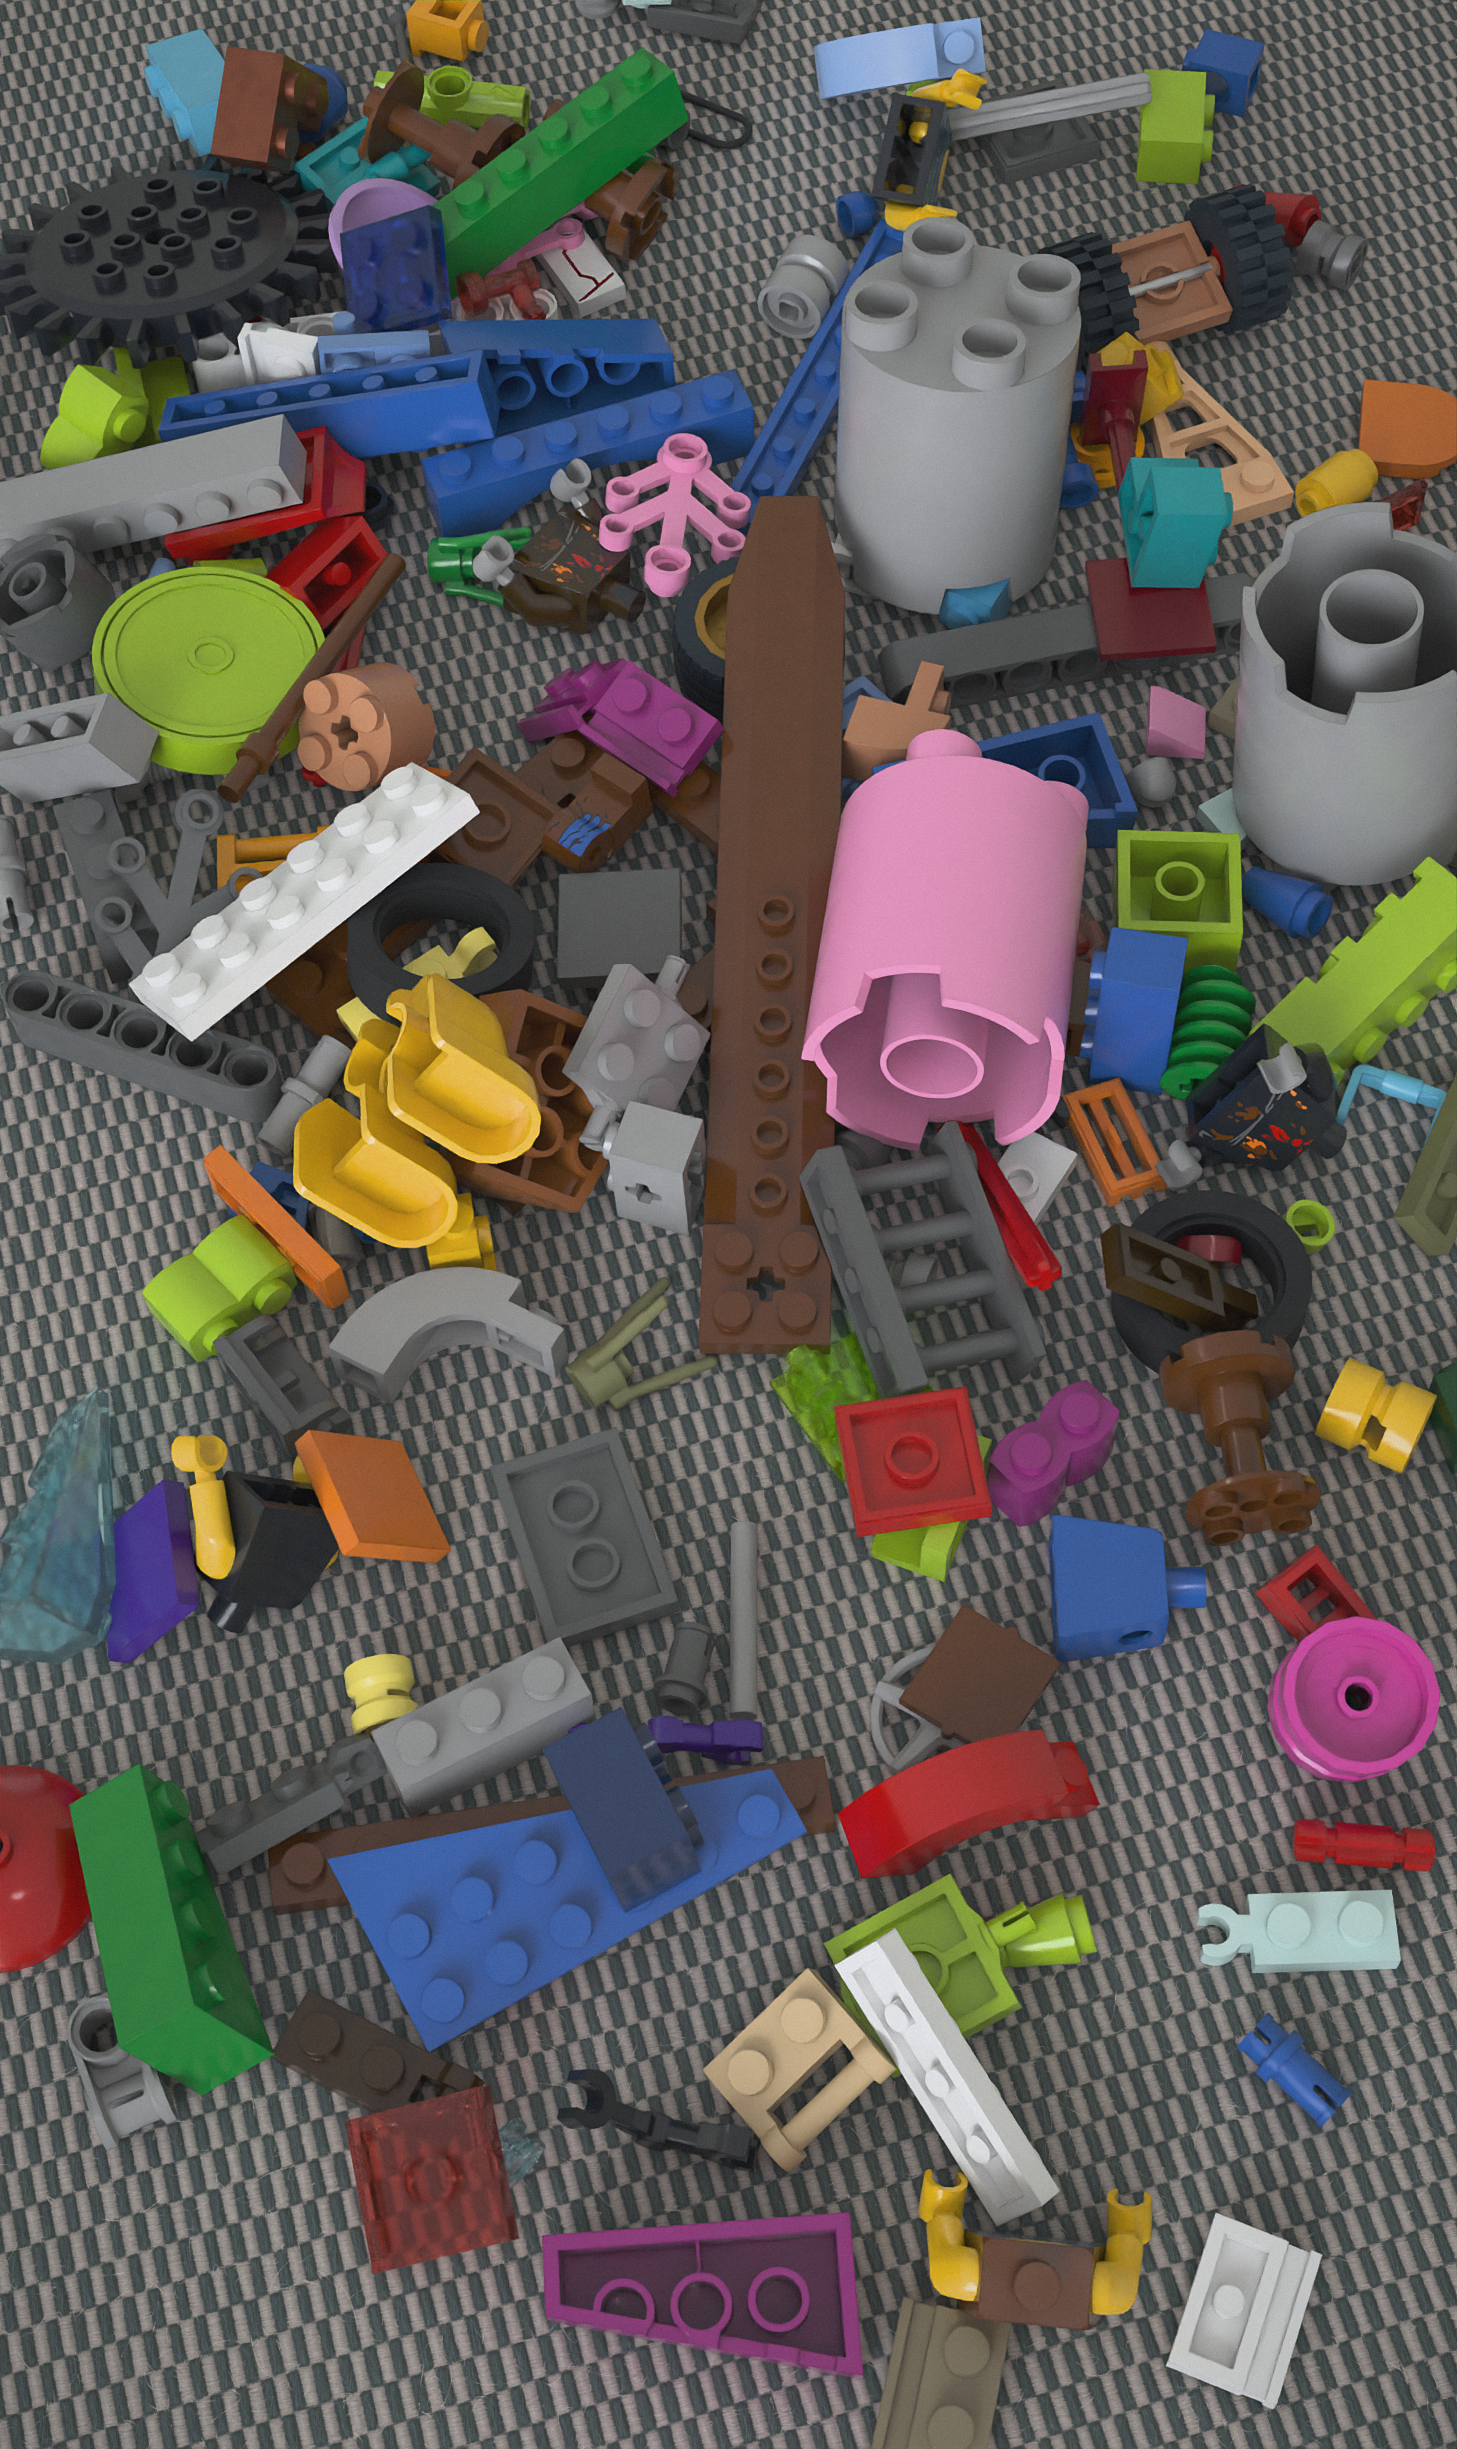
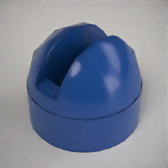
[836,191,879,238]

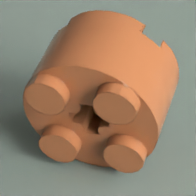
[297,662,435,791]

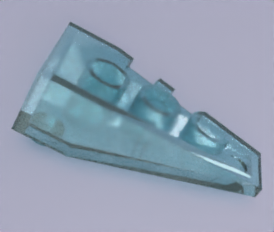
[0,1388,116,1664]

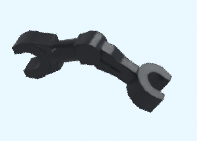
[557,2069,760,2172]

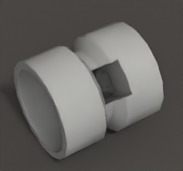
[757,235,849,340]

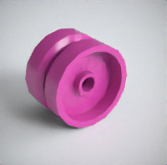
[1267,1616,1440,1784]

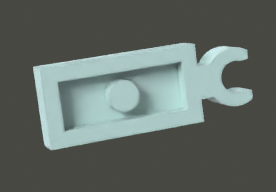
[1196,1890,1401,1973]

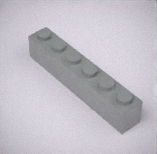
[0,414,307,572]

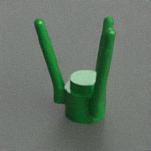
[427,526,532,607]

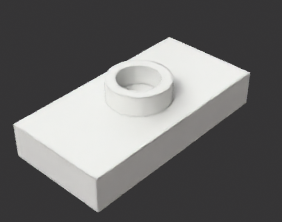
[998,1132,1078,1226]

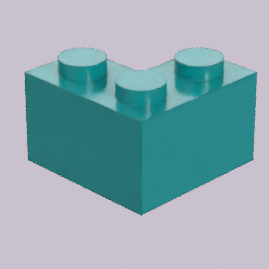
[1118,457,1233,588]

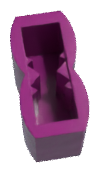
[987,1380,1120,1527]

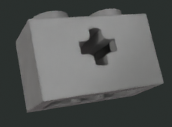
[603,1100,706,1236]

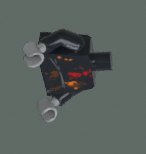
[1155,1023,1347,1191]

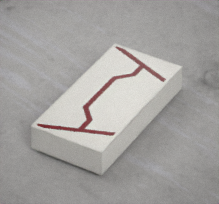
[535,229,626,318]

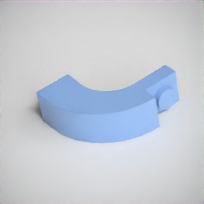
[814,17,986,100]

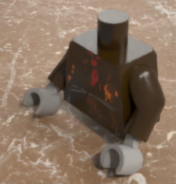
[472,458,646,635]

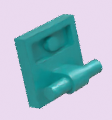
[294,117,441,213]

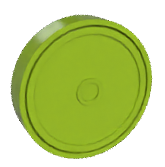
[92,567,325,775]

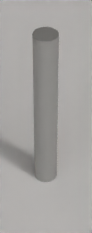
[730,1521,757,1720]

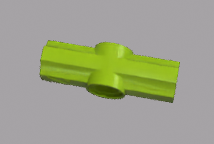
[374,66,531,132]

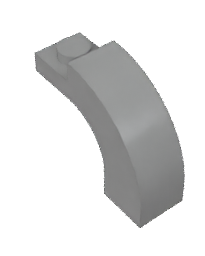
[328,1267,569,1404]

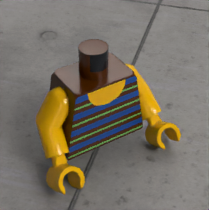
[918,2169,1152,2330]

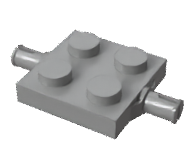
[562,955,711,1152]

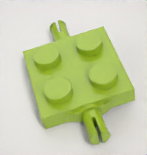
[824,1874,1038,2078]

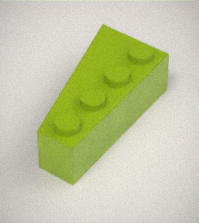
[1248,856,1457,1087]

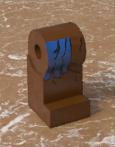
[542,752,654,873]

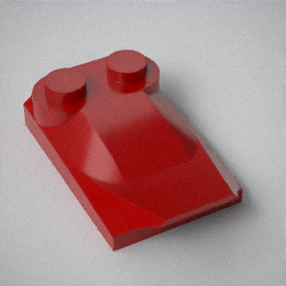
[164,425,367,567]

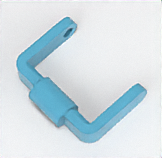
[1335,1064,1447,1150]

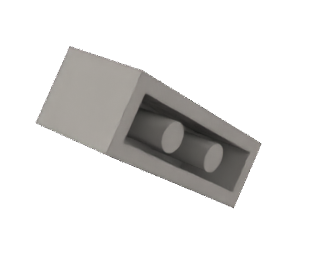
[0,692,159,804]
[371,1637,596,1818]

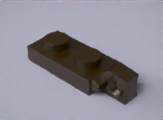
[1100,1223,1259,1332]

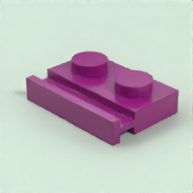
[515,658,627,742]
[578,661,725,798]

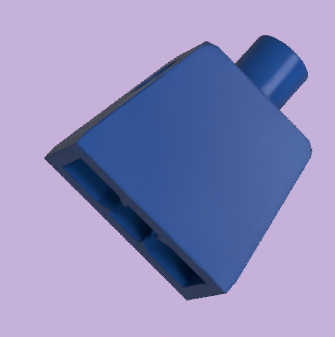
[1048,1515,1207,1662]

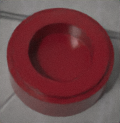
[1176,1235,1242,1269]

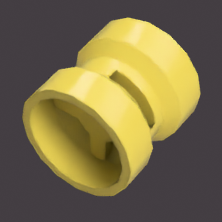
[344,1654,419,1746]

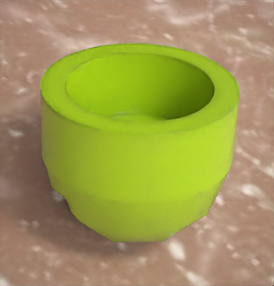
[1282,1199,1335,1256]

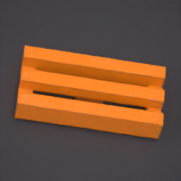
[1061,1077,1167,1207]

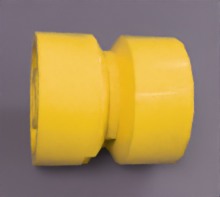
[1315,1357,1437,1474]

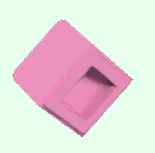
[1146,686,1206,759]

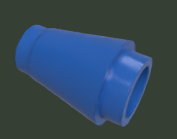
[1242,866,1333,939]

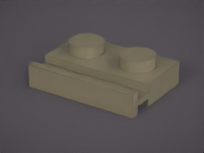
[871,2296,1012,2449]

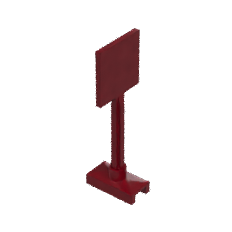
[1079,350,1217,662]

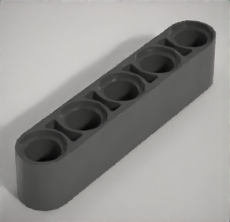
[2,970,284,1124]

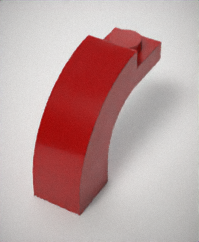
[838,1730,1100,1879]

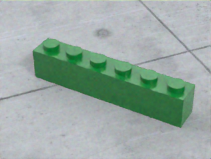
[394,47,689,307]

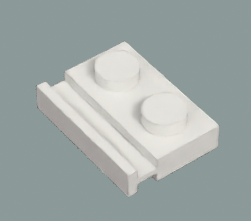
[237,323,321,386]
[1166,2213,1322,2409]

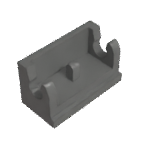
[212,1314,353,1464]

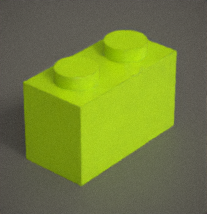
[1136,69,1215,184]

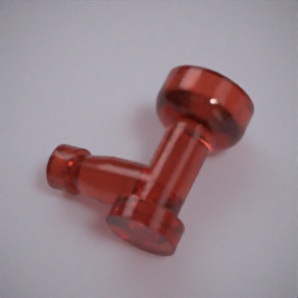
[456,258,546,320]

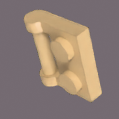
[702,1968,897,2173]

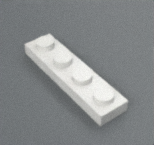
[835,1928,1060,2226]

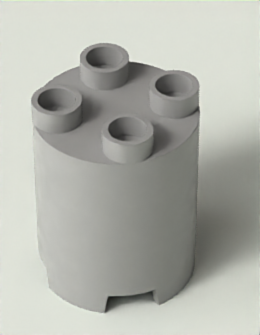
[833,217,1081,615]
[1232,502,1457,893]

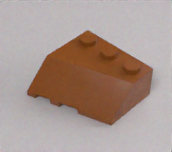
[439,989,621,1213]

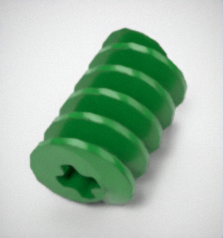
[1159,964,1257,1101]

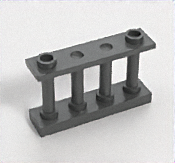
[799,1121,1047,1399]

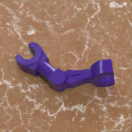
[568,1716,763,1765]

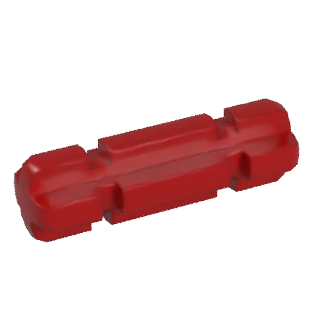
[1292,1819,1435,1872]

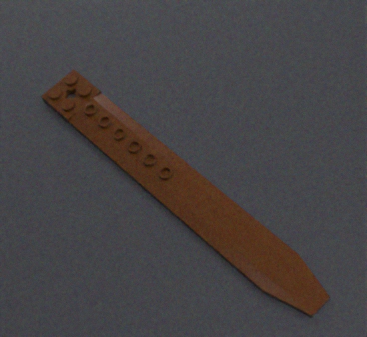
[699,496,845,1355]

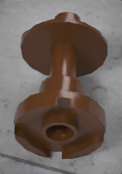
[358,61,526,190]
[543,99,680,263]
[1159,1330,1321,1546]

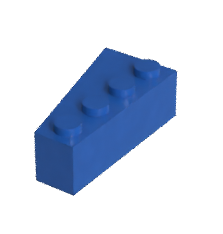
[439,319,676,446]
[871,712,1138,849]

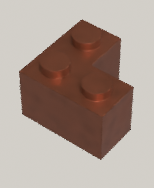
[210,46,329,174]

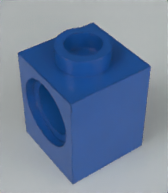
[1181,29,1265,117]

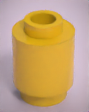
[1295,448,1378,517]

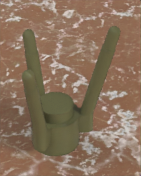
[565,1277,718,1412]

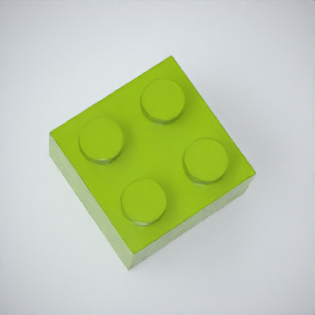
[1112,830,1243,974]

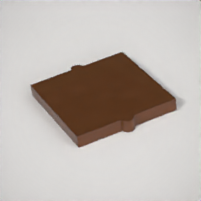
[899,1604,1061,1745]

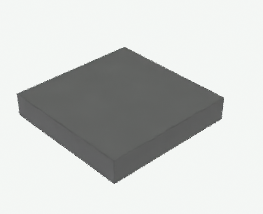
[977,78,1101,185]
[557,868,682,989]

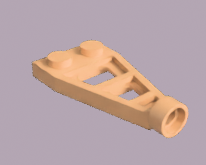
[1145,341,1294,529]

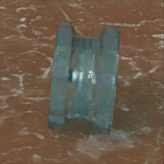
[471,2118,546,2194]

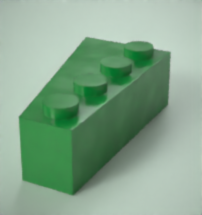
[69,1764,275,2096]

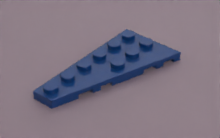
[327,1769,807,2053]

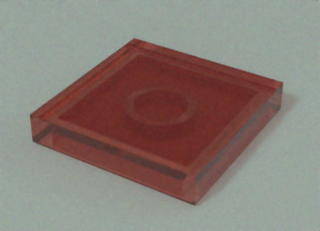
[345,2086,520,2274]

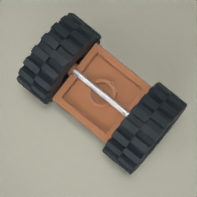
[1036,184,1293,377]

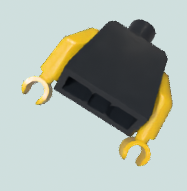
[871,69,988,232]
[171,1435,339,1633]

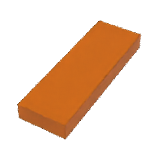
[203,1145,351,1310]

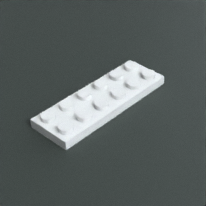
[129,762,480,1042]

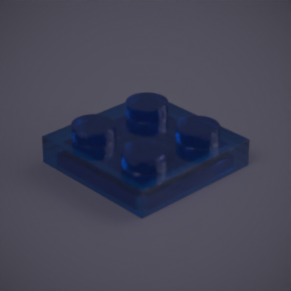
[340,205,452,334]

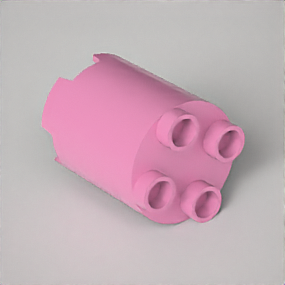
[801,729,1089,1151]

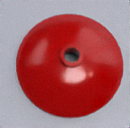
[0,1765,92,1973]

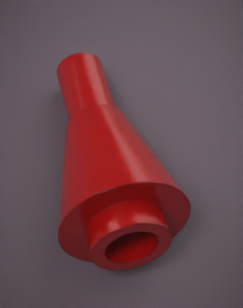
[1233,184,1321,247]

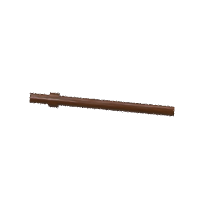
[218,553,406,803]

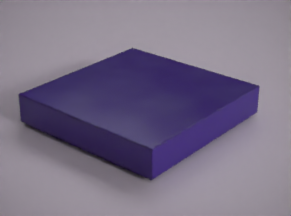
[96,1479,200,1663]

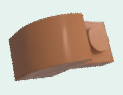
[842,661,951,782]

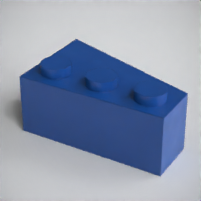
[1080,927,1188,1095]

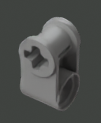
[67,1995,178,2151]

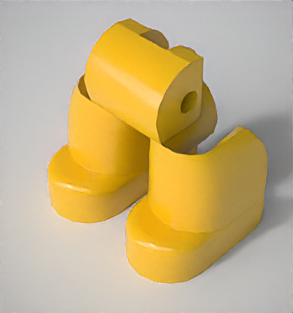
[293,972,541,1248]

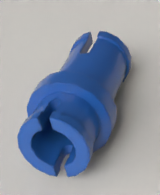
[1236,2012,1352,2128]

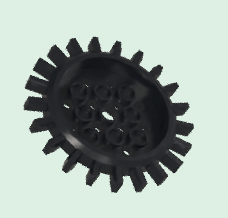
[0,154,338,369]

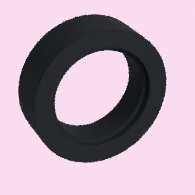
[347,862,535,1028]
[1111,1190,1312,1374]

